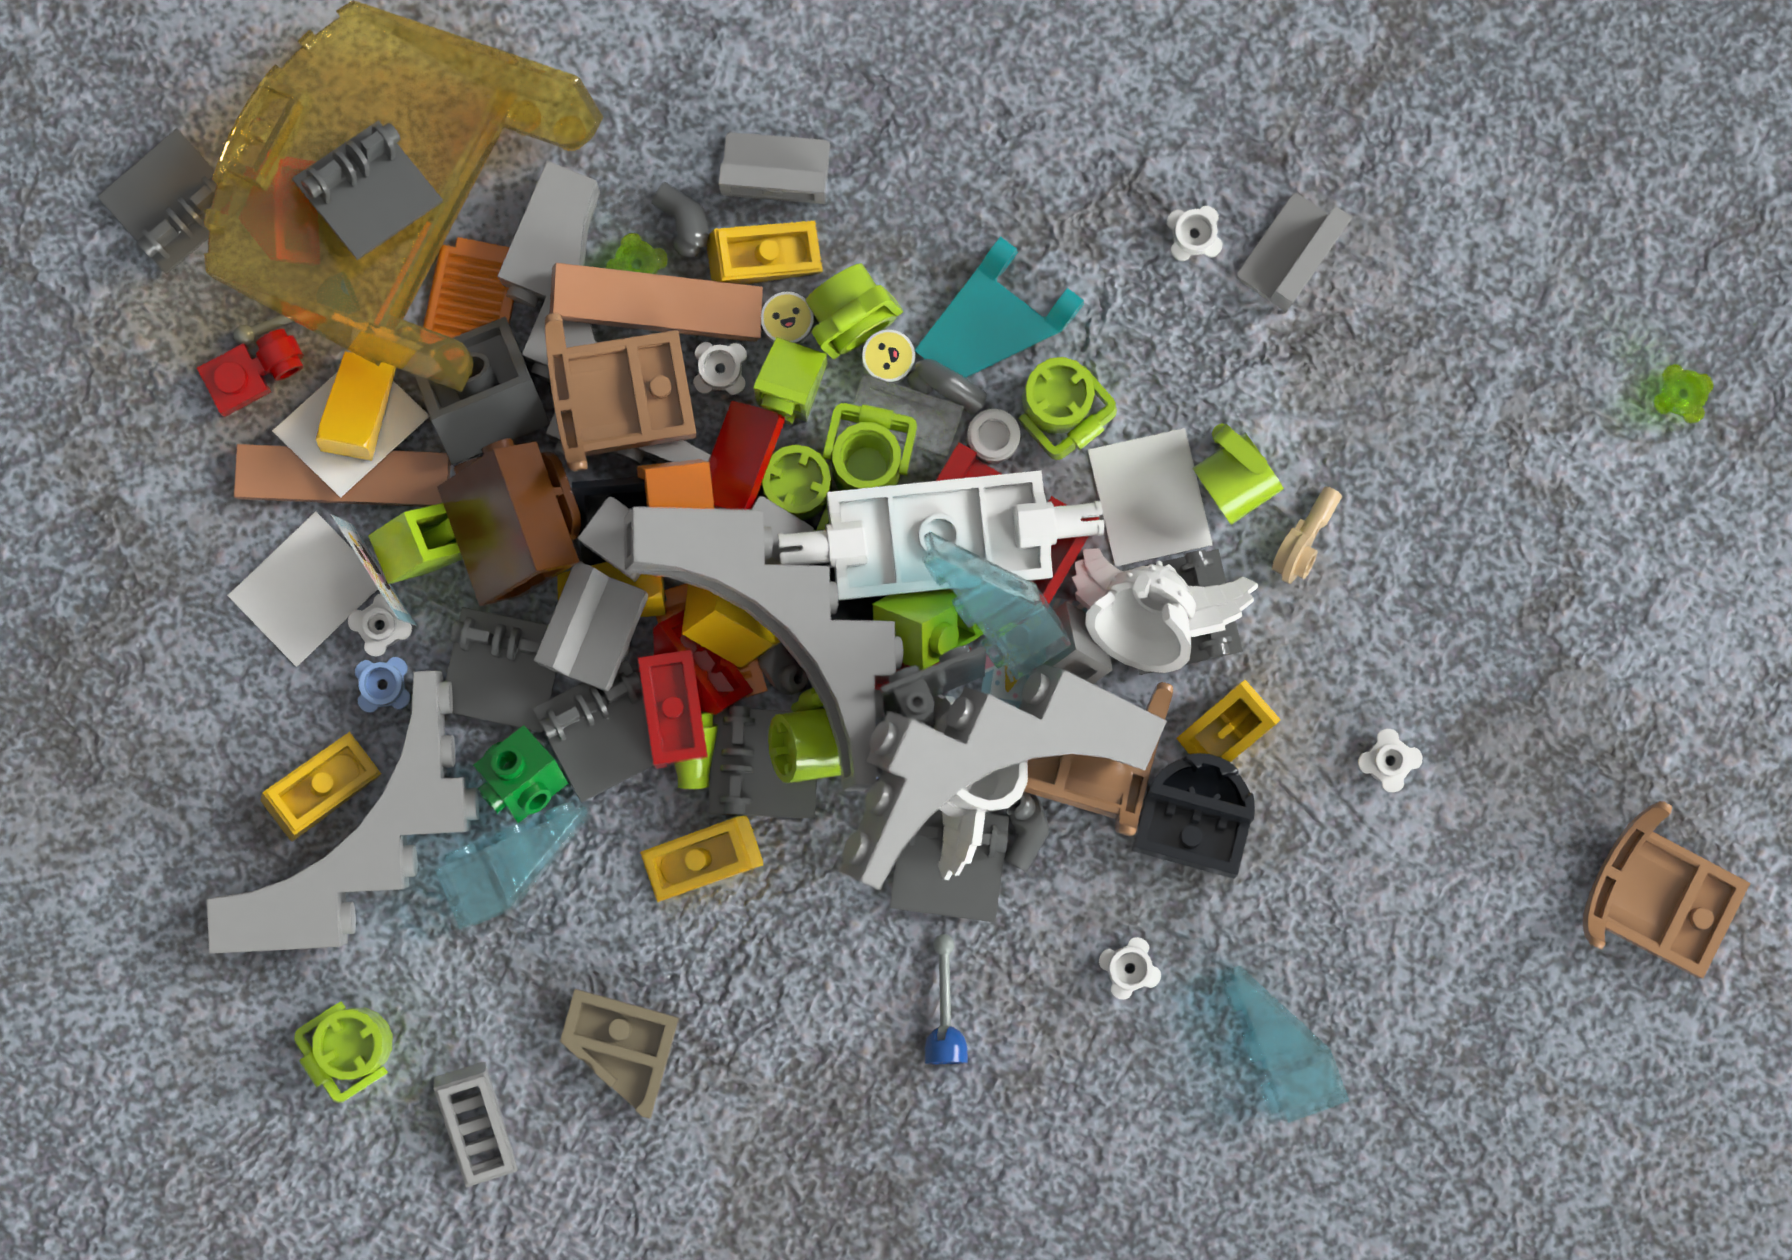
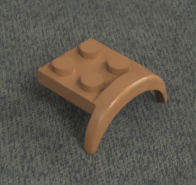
[545,313,696,471]
[1024,682,1173,836]
[1583,801,1750,979]

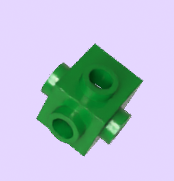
[473,725,568,823]

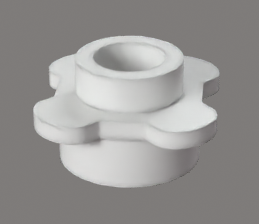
[1167,206,1223,261]
[693,342,747,395]
[348,594,412,657]
[1358,729,1422,793]
[1099,937,1161,999]

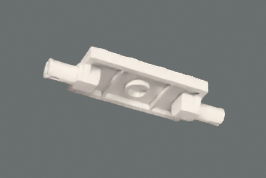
[777,470,1104,601]

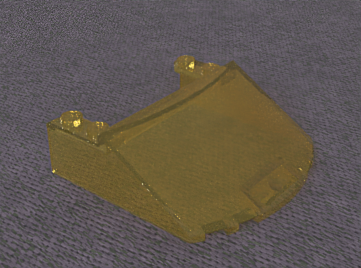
[204,0,604,392]

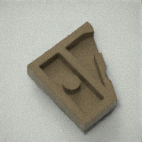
[560,989,680,1119]

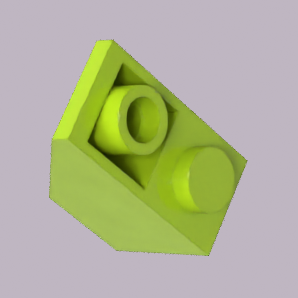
[753,337,827,425]
[873,585,993,671]

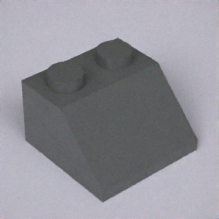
[408,316,550,465]

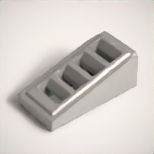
[434,1062,518,1187]

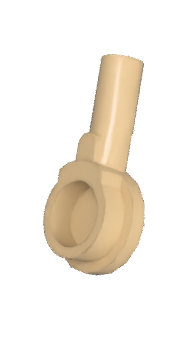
[1272,486,1342,584]

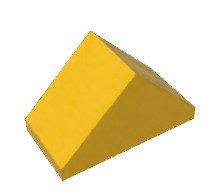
[682,584,780,668]
[1176,680,1281,762]

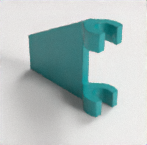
[914,236,1085,378]

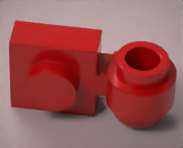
[197,328,304,417]

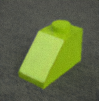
[368,503,463,584]

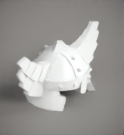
[1072,548,1258,673]
[933,694,1028,880]

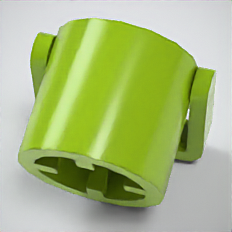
[805,263,904,359]
[1018,357,1117,460]
[823,403,917,491]
[1192,423,1284,525]
[755,444,836,531]
[768,687,841,783]
[294,1001,393,1103]

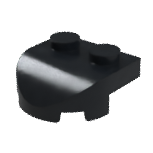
[1131,753,1255,879]

